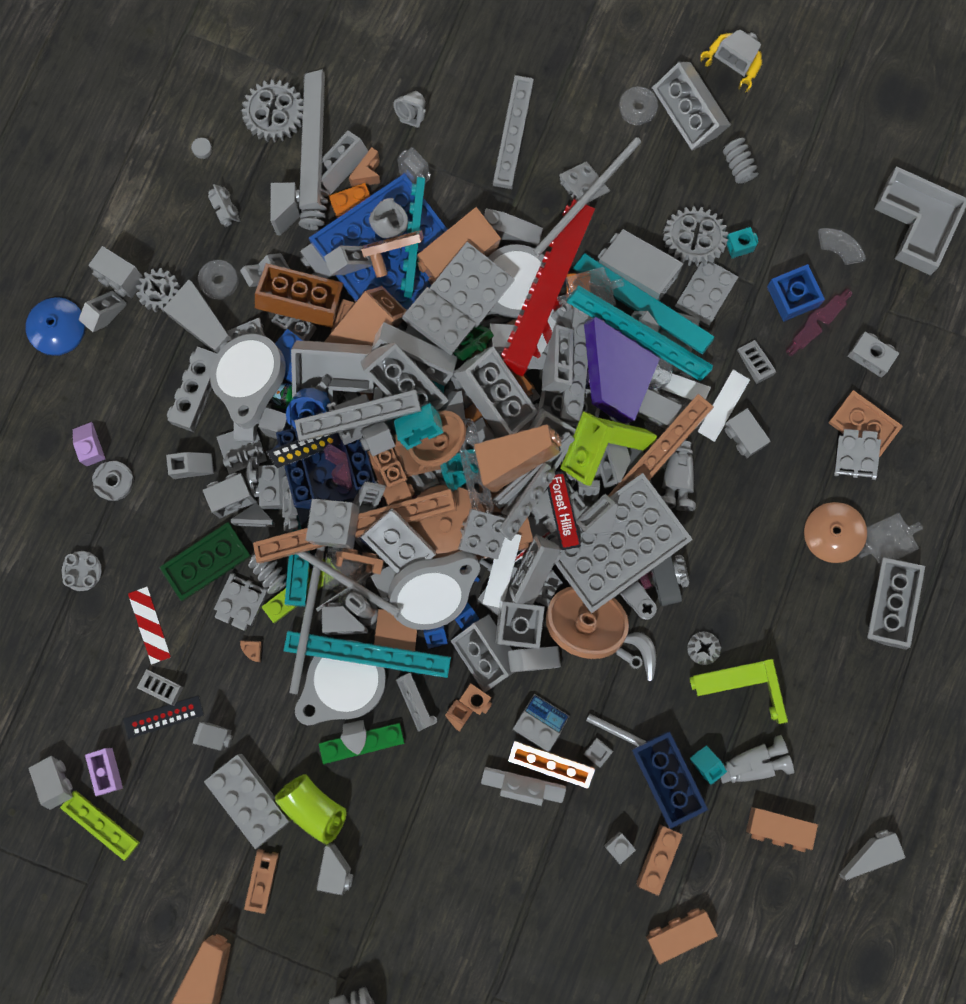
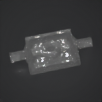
[557,267,624,306]
[858,513,923,566]
[323,548,368,606]

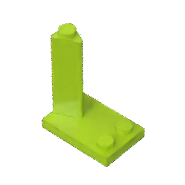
[560,412,657,486]
[689,659,788,724]

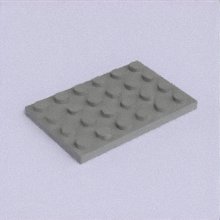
[550,473,693,613]

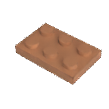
[828,390,902,457]

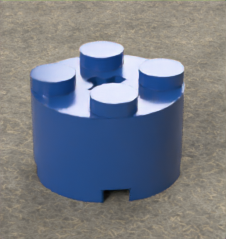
[286,388,331,432]

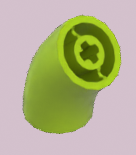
[274,774,346,844]

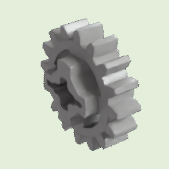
[136,268,180,312]

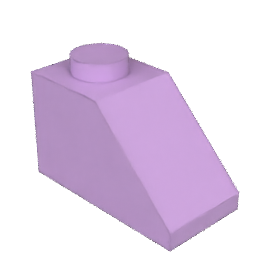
[73,422,105,466]

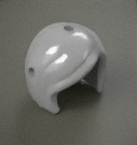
[369,198,408,239]

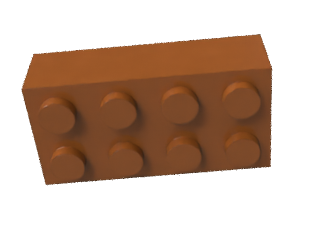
[255,263,343,328]

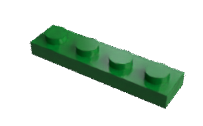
[319,723,405,764]

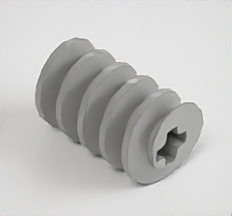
[723,138,758,183]
[299,188,329,230]
[248,555,287,594]

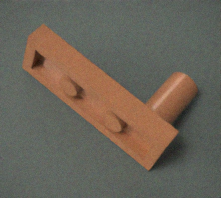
[361,230,424,278]

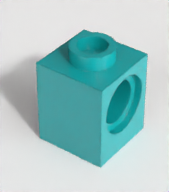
[726,227,758,259]
[690,746,727,785]

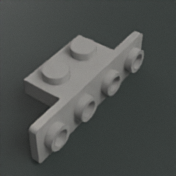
[499,463,556,541]
[481,767,566,806]

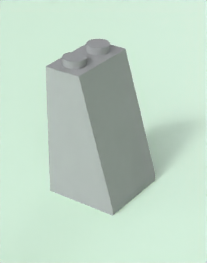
[598,229,683,301]

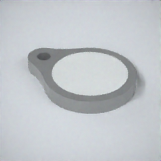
[487,245,546,320]
[210,334,286,429]
[388,551,480,630]
[295,640,386,725]

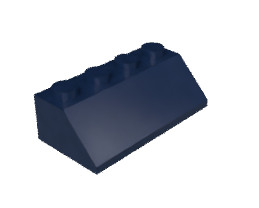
[632,732,708,829]

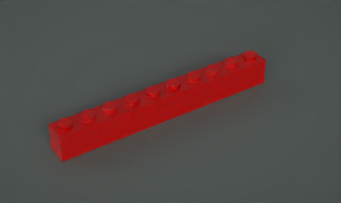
[501,199,595,377]

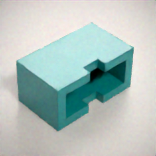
[394,403,444,450]

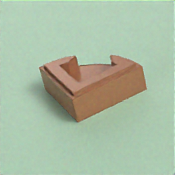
[240,641,262,662]

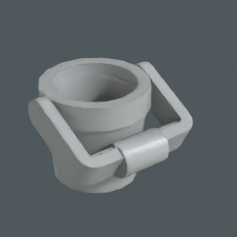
[394,91,426,127]

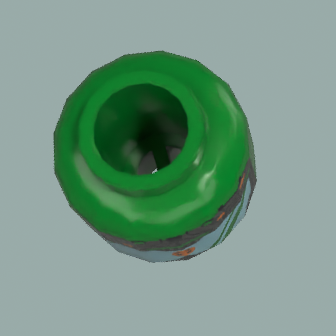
[270,383,292,409]

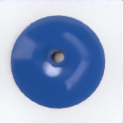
[26,297,86,355]

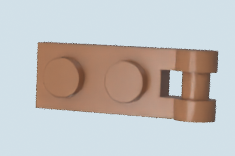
[244,849,279,914]

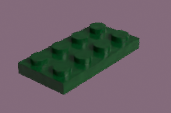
[159,522,251,602]

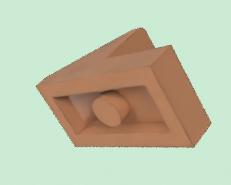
[349,148,380,187]

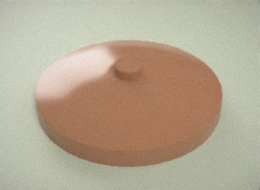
[409,485,486,559]
[546,586,629,659]

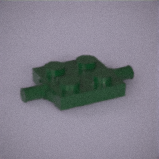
[452,325,494,360]

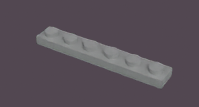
[493,75,534,189]
[560,307,592,423]
[294,390,421,442]

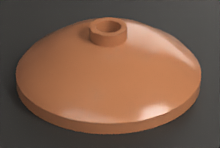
[409,411,466,467]
[804,502,867,563]

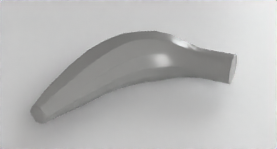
[624,632,656,681]

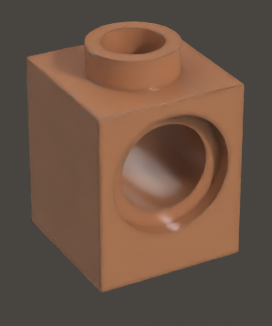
[459,684,492,715]

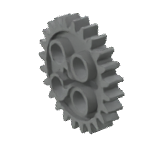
[242,80,303,142]
[663,206,728,266]

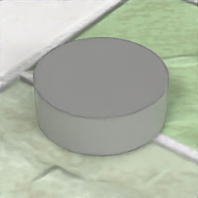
[191,138,212,159]

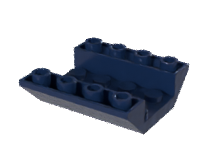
[276,428,376,509]

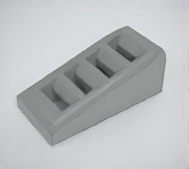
[737,340,776,384]
[353,482,385,514]
[137,669,184,706]

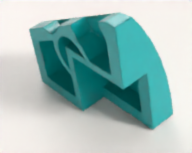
[440,449,480,491]

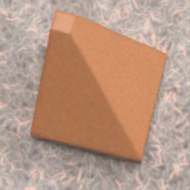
[445,700,473,732]

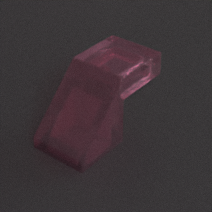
[324,444,353,491]

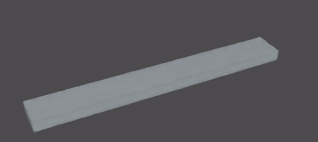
[299,70,325,210]

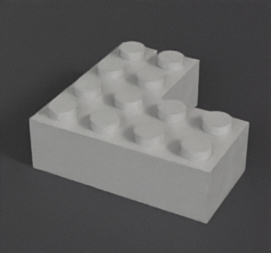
[874,166,966,275]
[291,340,377,406]

